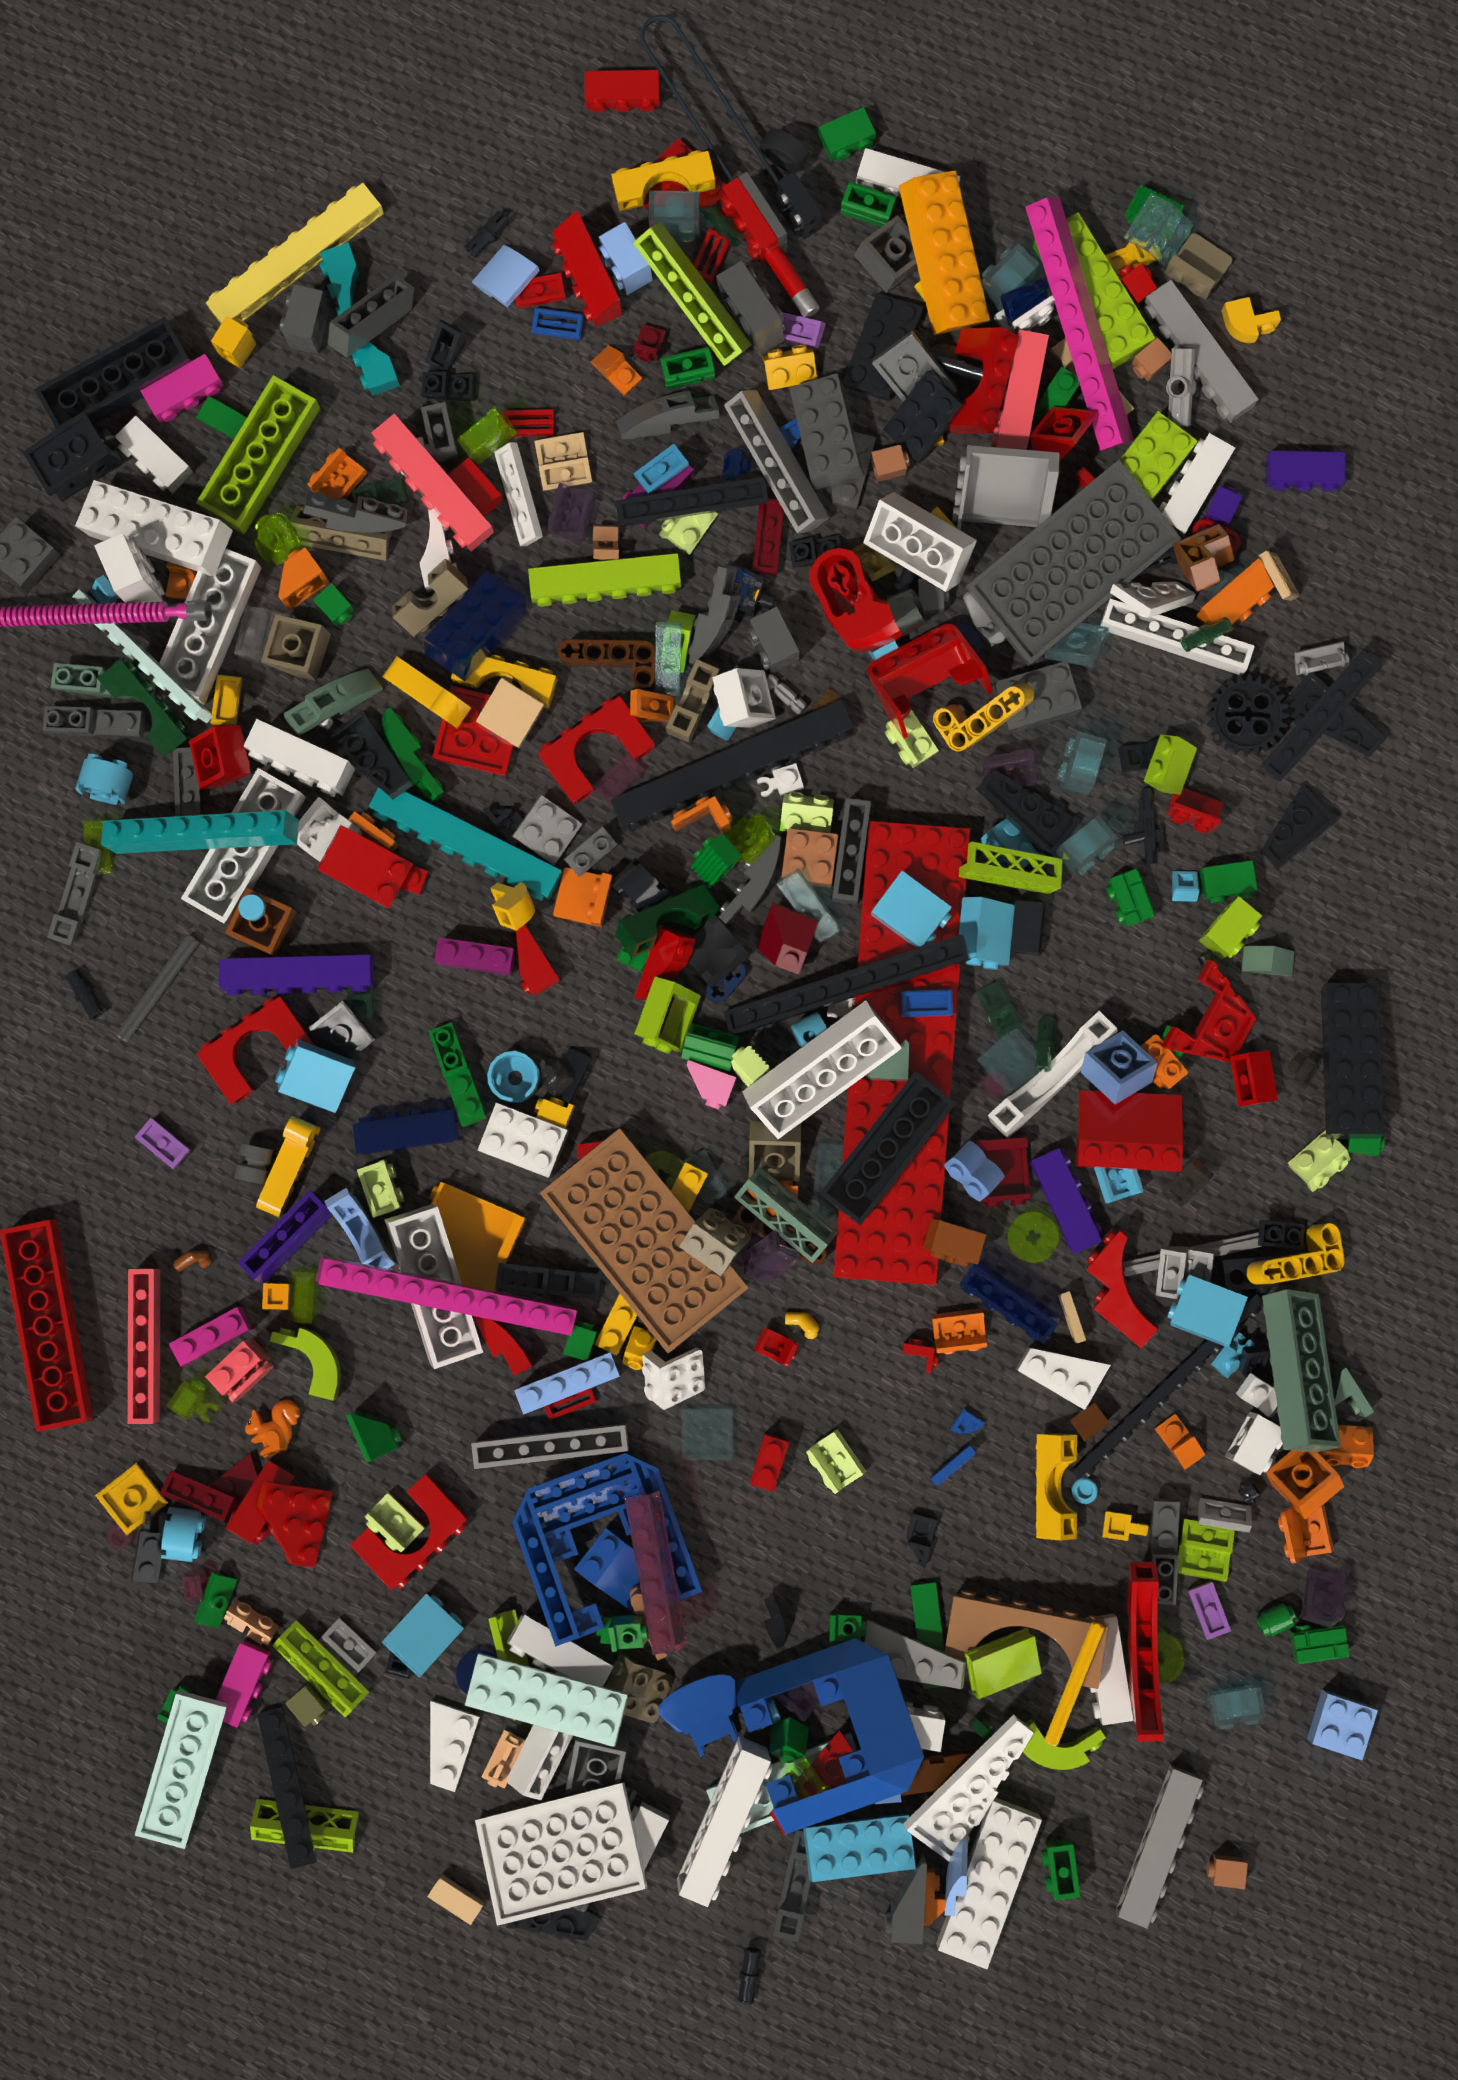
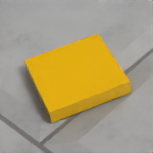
[95,1463,168,1536]

